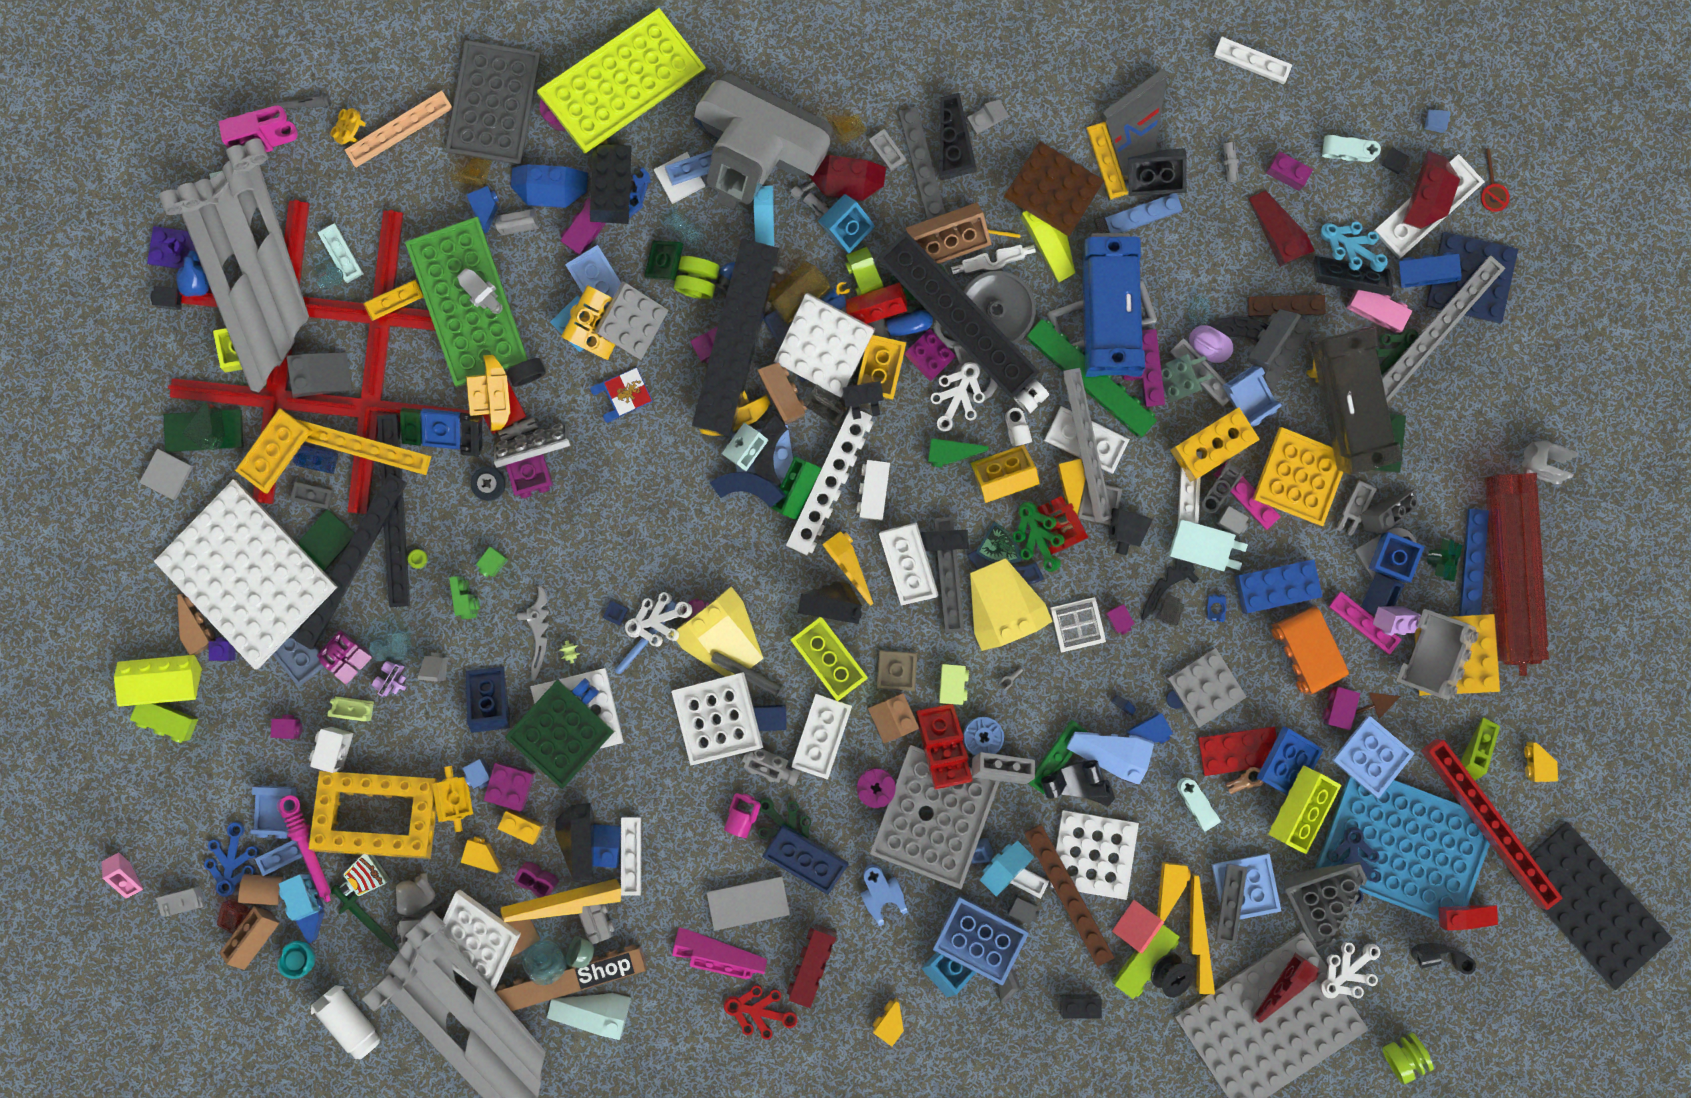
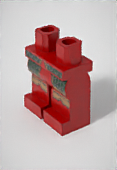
[1036,496,1089,555]

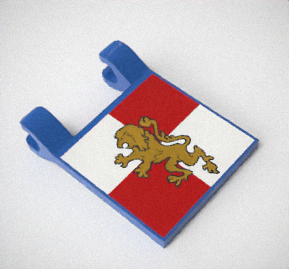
[590,367,653,423]

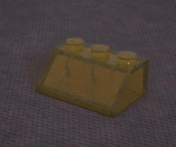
[767,261,830,324]

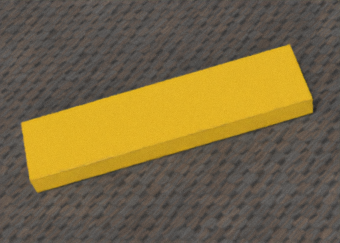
[1086,122,1128,200]

